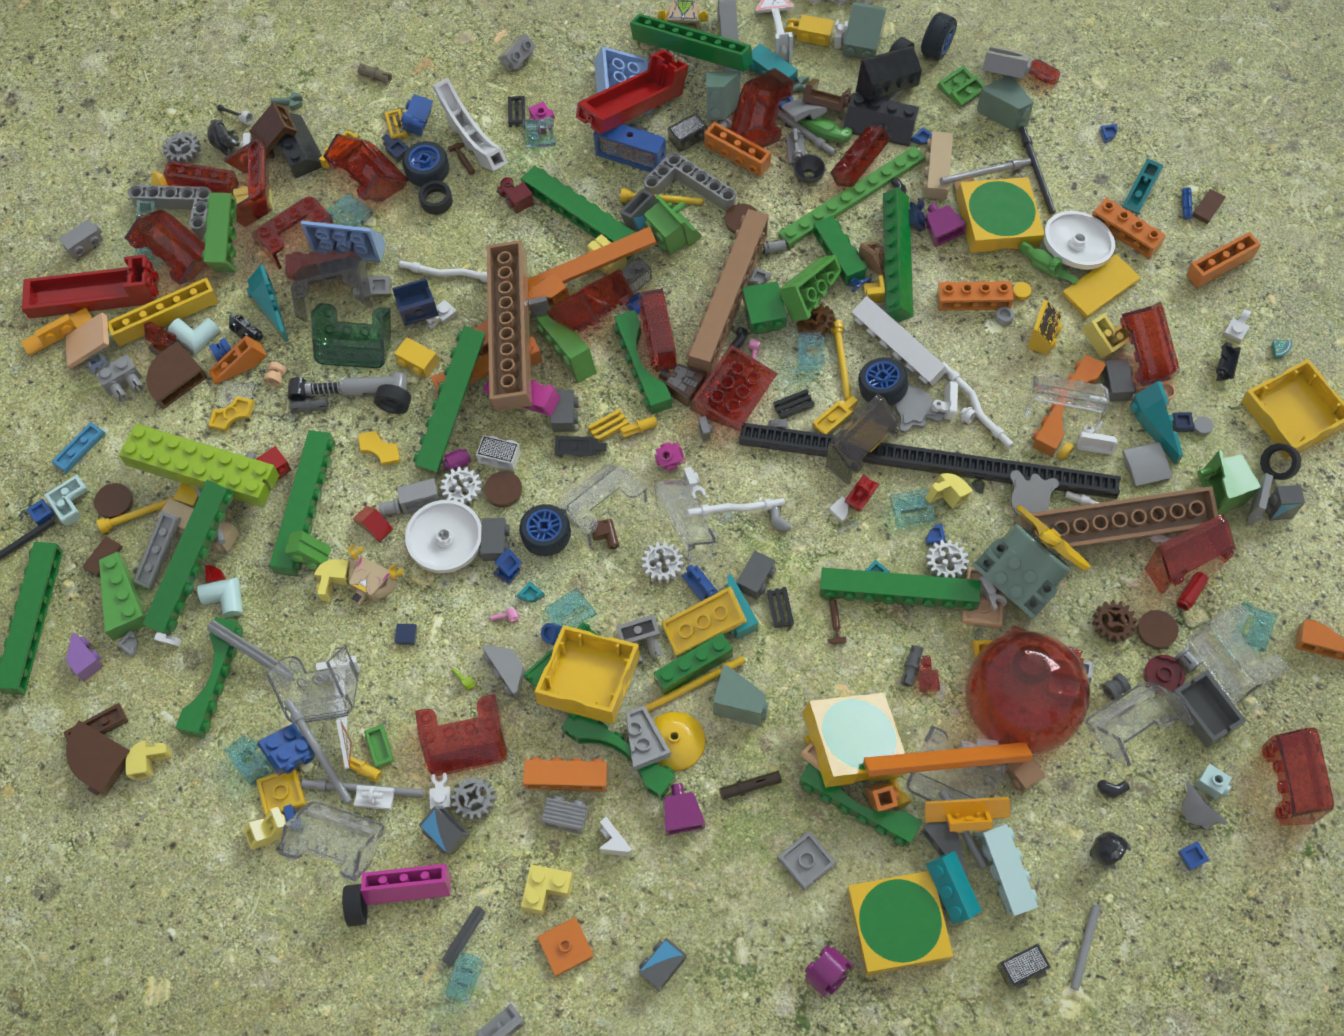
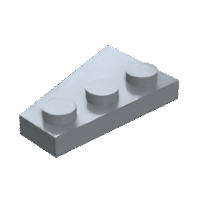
[626,706,671,771]

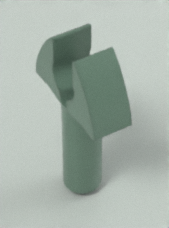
[782,77,809,95]
[270,92,303,111]

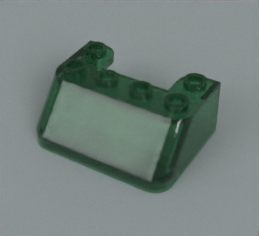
[311,303,391,368]

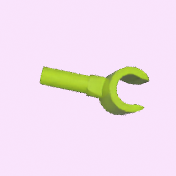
[451,668,476,690]

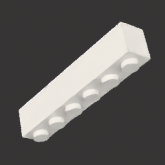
[852,296,948,386]

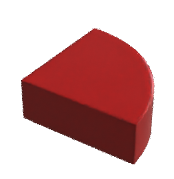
[205,565,226,584]

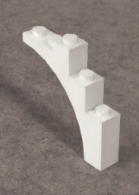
[432,78,508,171]

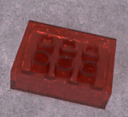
[689,344,778,431]

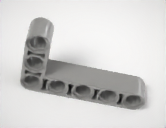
[717,0,741,79]
[644,153,736,211]
[128,185,212,239]

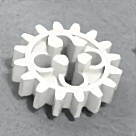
[440,467,482,505]
[926,540,969,578]
[642,542,684,584]

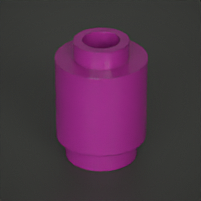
[442,448,472,471]

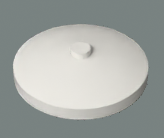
[1043,211,1115,270]
[405,500,482,573]

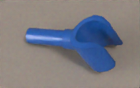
[847,277,872,292]

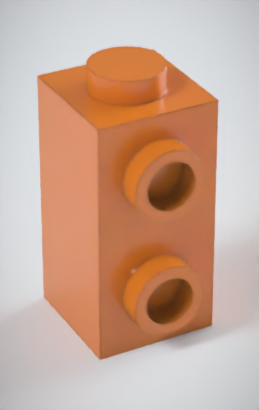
[864,781,899,812]

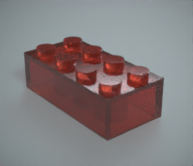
[639,288,677,372]

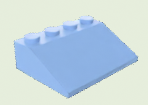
[594,46,653,114]
[301,221,386,262]

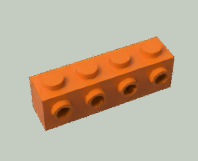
[704,122,771,177]
[1092,198,1166,259]
[1186,232,1261,288]
[937,280,1014,311]
[523,757,608,792]

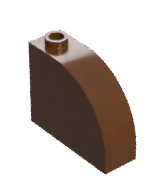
[146,341,207,410]
[66,720,130,796]

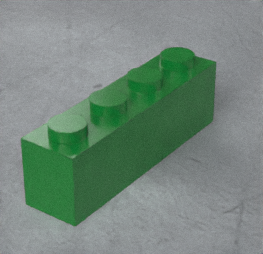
[813,215,867,286]
[654,633,733,695]

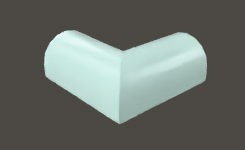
[167,318,220,356]
[44,475,89,525]
[197,577,243,619]

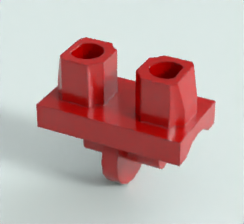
[845,474,879,512]

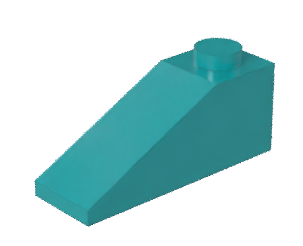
[1122,158,1164,214]
[727,574,759,640]

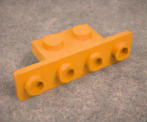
[21,308,92,356]
[924,797,1010,833]

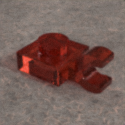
[144,321,176,346]
[917,655,940,693]

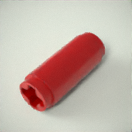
[1176,572,1209,611]

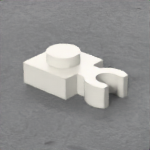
[429,773,452,810]

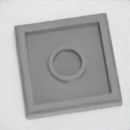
[777,831,837,891]

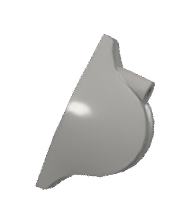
[1182,780,1228,830]

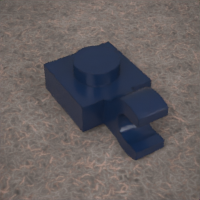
[381,134,409,162]
[908,198,926,232]

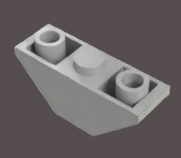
[482,645,525,700]

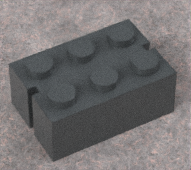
[1168,670,1246,749]

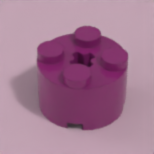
[805,945,854,999]

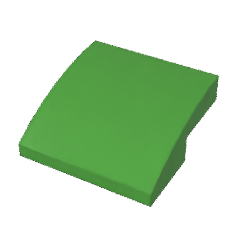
[937,65,985,107]

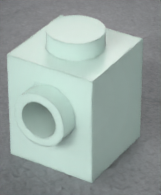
[1194,764,1232,800]

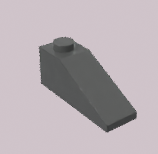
[922,822,968,877]

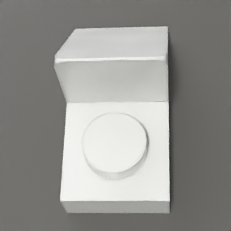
[599,817,633,857]

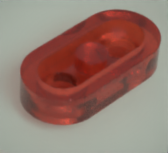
[1029,59,1060,85]

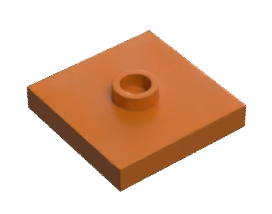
[537,917,594,977]

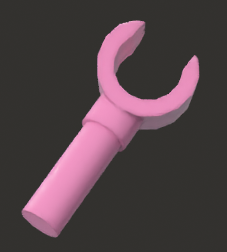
[748,339,760,365]
[490,608,519,622]

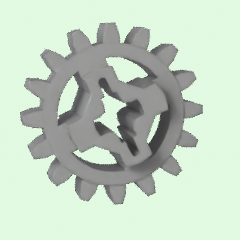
[163,131,201,165]
[451,775,497,822]

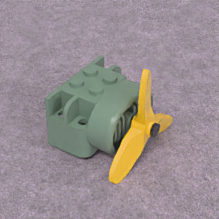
[971,504,1090,619]

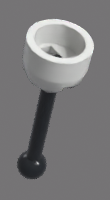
[217,104,254,125]

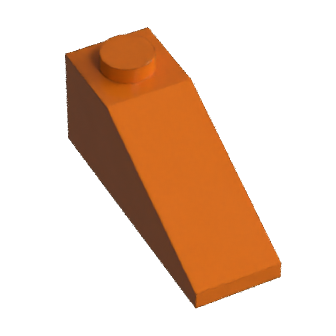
[209,335,267,384]
[1295,619,1344,661]

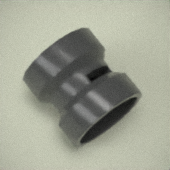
[1101,673,1131,701]

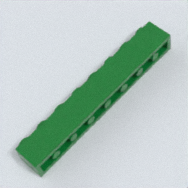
[630,14,753,72]
[521,165,637,260]
[883,187,914,323]
[413,326,485,475]
[269,430,336,576]
[143,480,235,634]
[0,542,63,695]
[820,567,981,611]

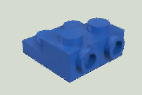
[258,723,315,776]

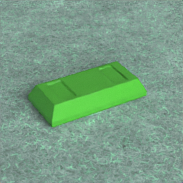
[364,724,395,768]

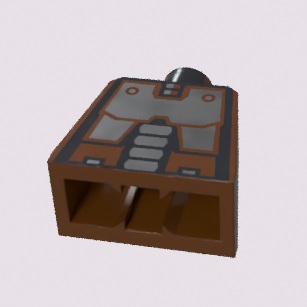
[659,364,706,408]

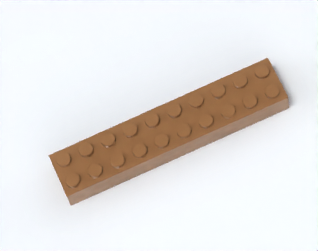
[687,209,769,380]
[486,240,532,411]
[1015,486,1220,552]

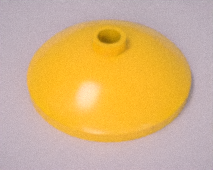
[653,711,705,771]

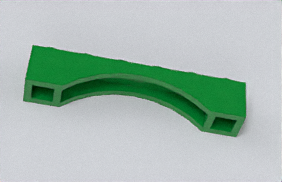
[613,310,672,415]
[175,617,243,739]
[561,715,676,801]
[799,763,922,848]

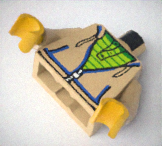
[657,0,709,30]

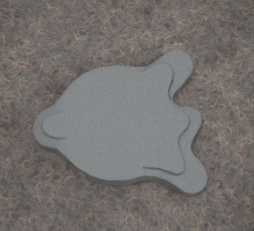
[895,383,944,433]
[1010,470,1059,516]

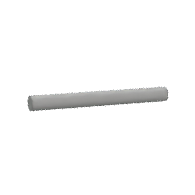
[938,789,988,868]
[1070,905,1101,991]

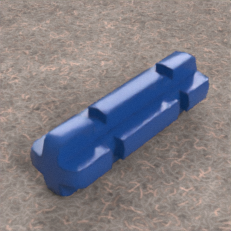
[1182,187,1193,220]

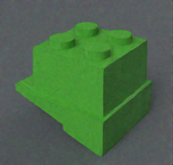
[644,194,702,255]
[1197,450,1261,517]

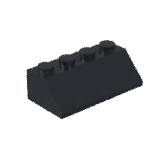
[856,46,922,100]
[843,93,919,147]
[278,113,322,179]

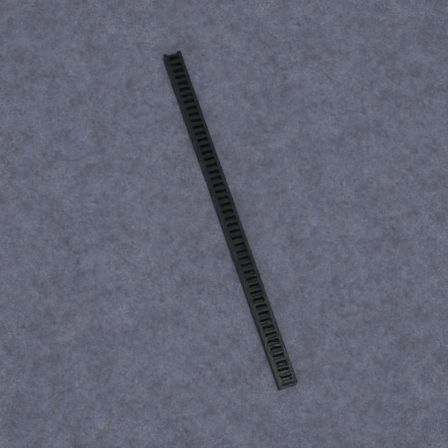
[739,422,1121,499]

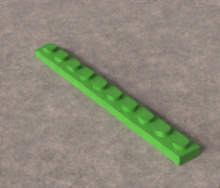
[778,145,926,248]

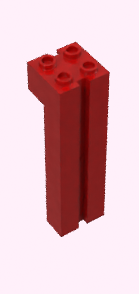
[575,49,689,135]
[22,254,159,319]

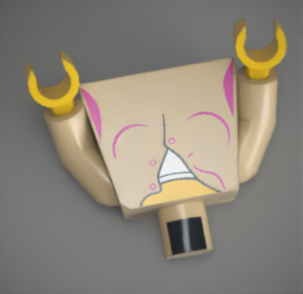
[348,544,404,606]

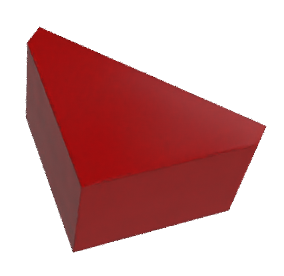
[353,506,393,542]

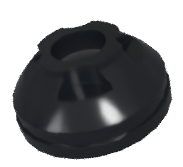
[794,154,825,183]

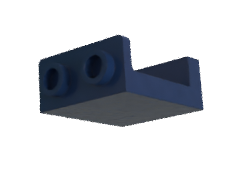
[392,278,439,326]

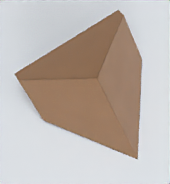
[859,242,885,279]

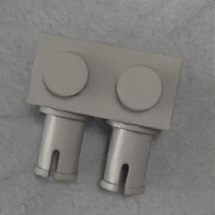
[95,354,144,403]
[616,614,663,662]

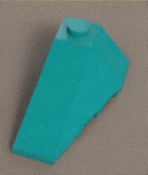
[246,264,289,342]
[1130,381,1183,464]

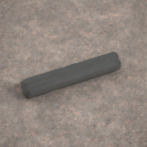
[442,906,485,966]

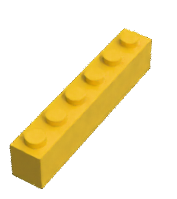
[107,277,219,347]

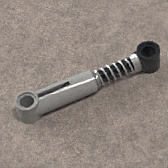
[287,372,407,401]

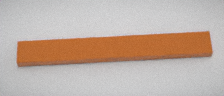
[528,227,657,290]
[863,742,1033,777]

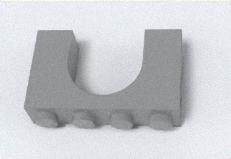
[982,45,1032,79]

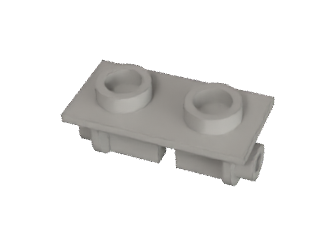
[786,128,805,164]

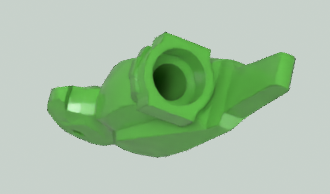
[797,115,852,143]
[1019,241,1079,285]

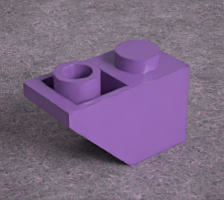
[66,633,103,681]

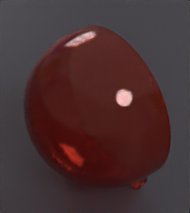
[965,625,1090,754]

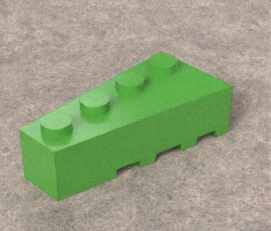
[202,193,236,272]
[779,254,842,322]
[535,307,597,383]
[99,552,146,641]

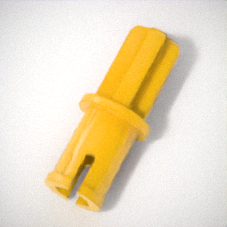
[620,415,658,438]
[342,756,382,783]

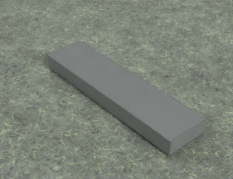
[133,511,181,590]

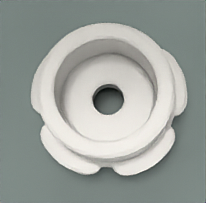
[959,407,976,424]

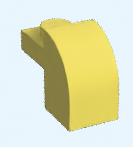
[925,473,973,509]
[314,559,349,602]
[126,740,173,780]
[243,807,287,850]

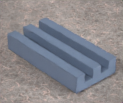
[86,352,109,374]

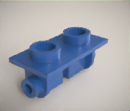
[681,565,718,601]

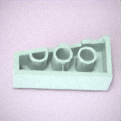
[973,824,1038,916]

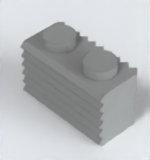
[541,796,589,834]

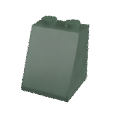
[843,2,886,59]
[706,71,740,120]
[977,75,1034,131]
[713,664,769,726]

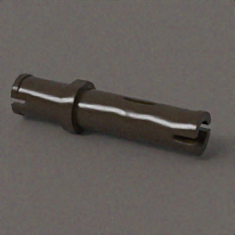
[719,770,782,800]

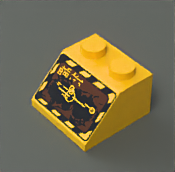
[1027,300,1063,355]

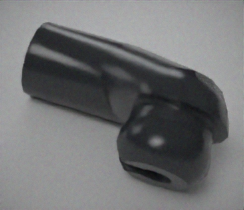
[891,177,907,194]
[729,327,749,352]
[1097,780,1130,798]

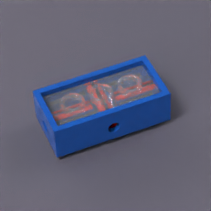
[593,124,666,172]

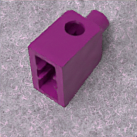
[926,203,966,247]
[665,783,705,836]

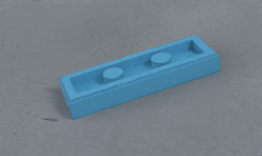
[51,422,106,474]

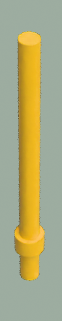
[643,656,746,712]

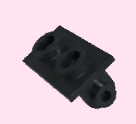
[229,314,263,341]
[1216,342,1241,381]

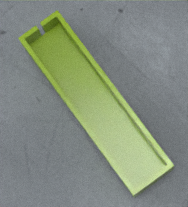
[118,423,279,508]

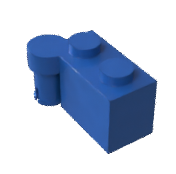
[401,94,433,136]

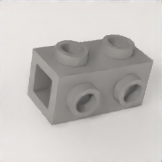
[498,34,536,71]
[59,219,103,259]

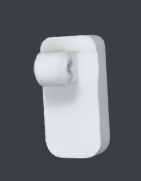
[931,381,958,420]
[1077,425,1117,455]

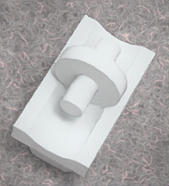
[354,785,395,810]

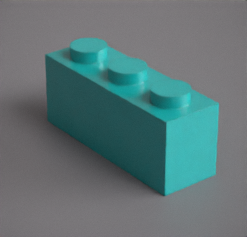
[748,43,798,91]
[926,851,982,925]

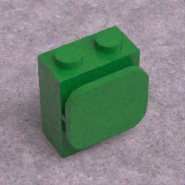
[742,281,787,334]

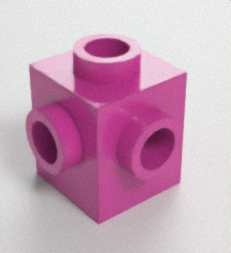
[528,101,555,133]
[655,442,686,471]

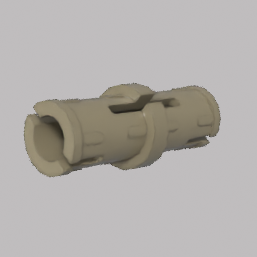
[358,63,392,84]

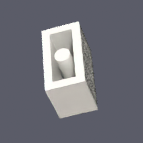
[476,435,521,472]

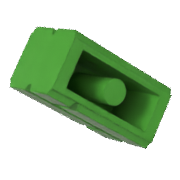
[285,530,331,570]

